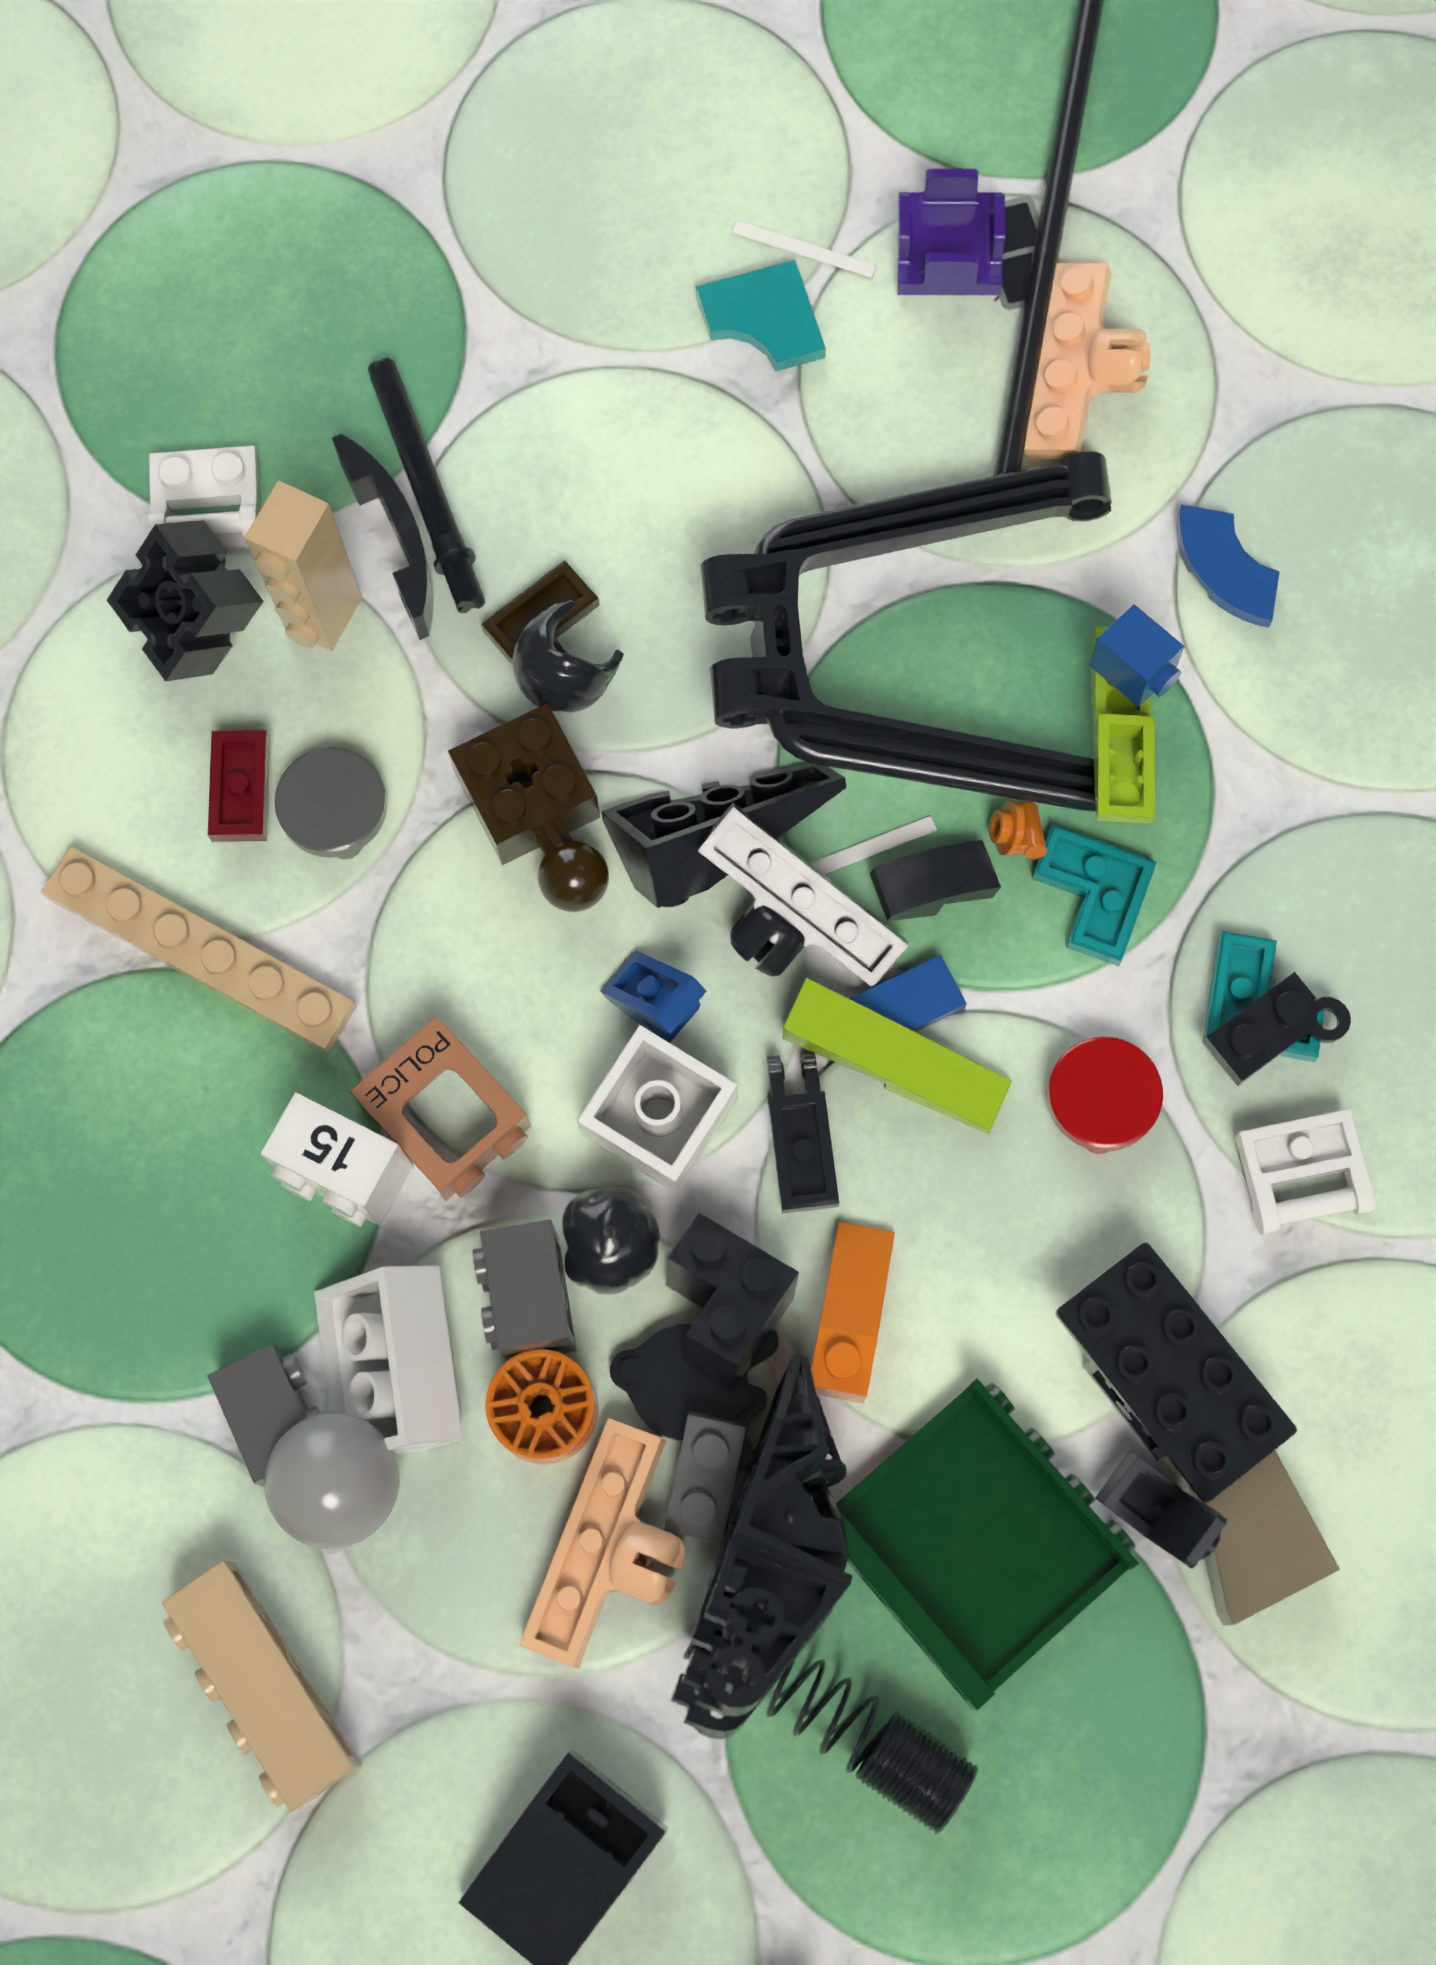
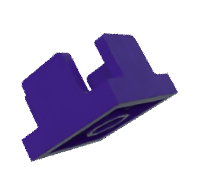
[897,169,1005,295]

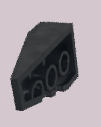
[601,763,847,908]

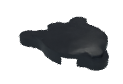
[610,1324,779,1471]

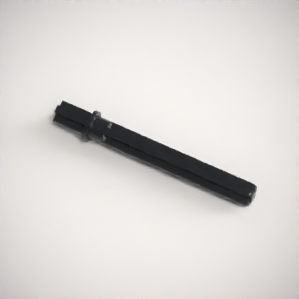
[368,358,485,613]

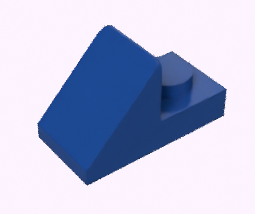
[600,950,707,1043]

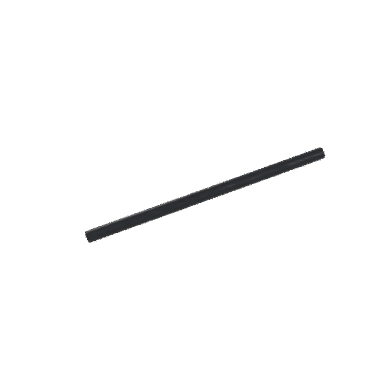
[993,0,1104,476]

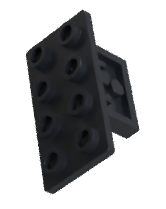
[1055,1243,1297,1503]

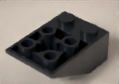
[458,1750,668,1965]

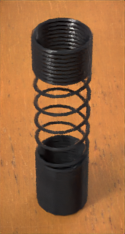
[683,1638,978,1834]

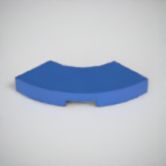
[1177,505,1280,628]

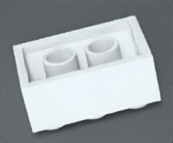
[314,1266,463,1455]

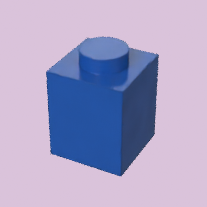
[1089,604,1184,707]

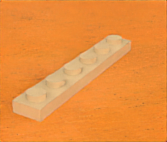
[41,846,357,1054]

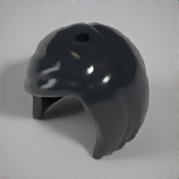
[512,600,624,712]
[562,1185,660,1295]

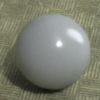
[264,1412,400,1549]

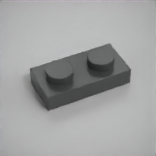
[664,1410,747,1543]

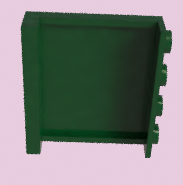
[836,1378,1139,1711]

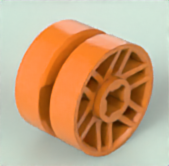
[485,1349,598,1465]

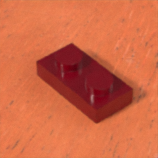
[207,730,270,842]

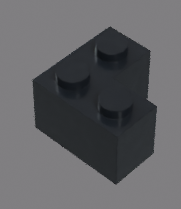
[665,1213,799,1391]

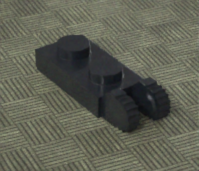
[767,1051,839,1214]

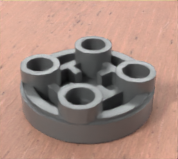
[275,747,387,860]

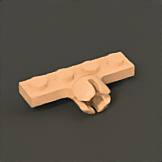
[1024,263,1150,460]
[519,1418,685,1669]

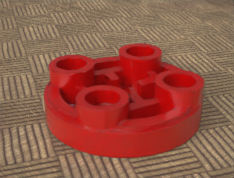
[1045,1036,1163,1154]

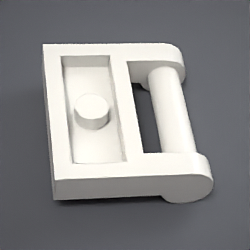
[148,446,261,537]
[1235,1109,1376,1235]

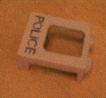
[350,1016,531,1201]

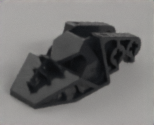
[671,1352,853,1739]

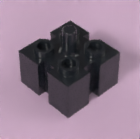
[106,520,264,682]

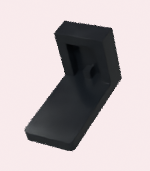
[1095,1450,1227,1569]

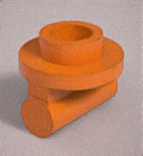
[989,800,1047,859]

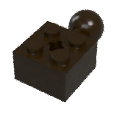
[448,703,609,912]

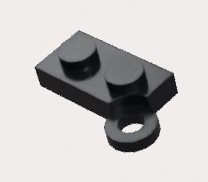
[1202,972,1351,1086]

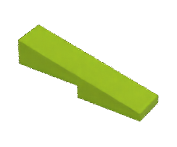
[1090,626,1155,824]
[782,978,1012,1134]

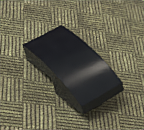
[870,840,1001,922]

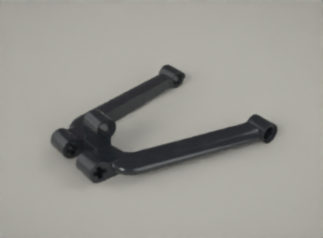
[700,451,1112,812]

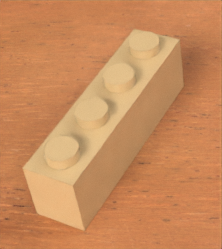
[244,480,363,651]
[161,1560,361,1812]

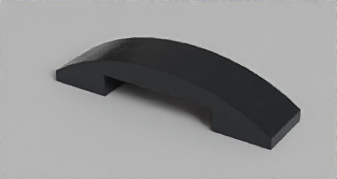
[332,434,433,640]

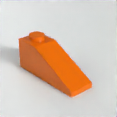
[811,1221,895,1404]

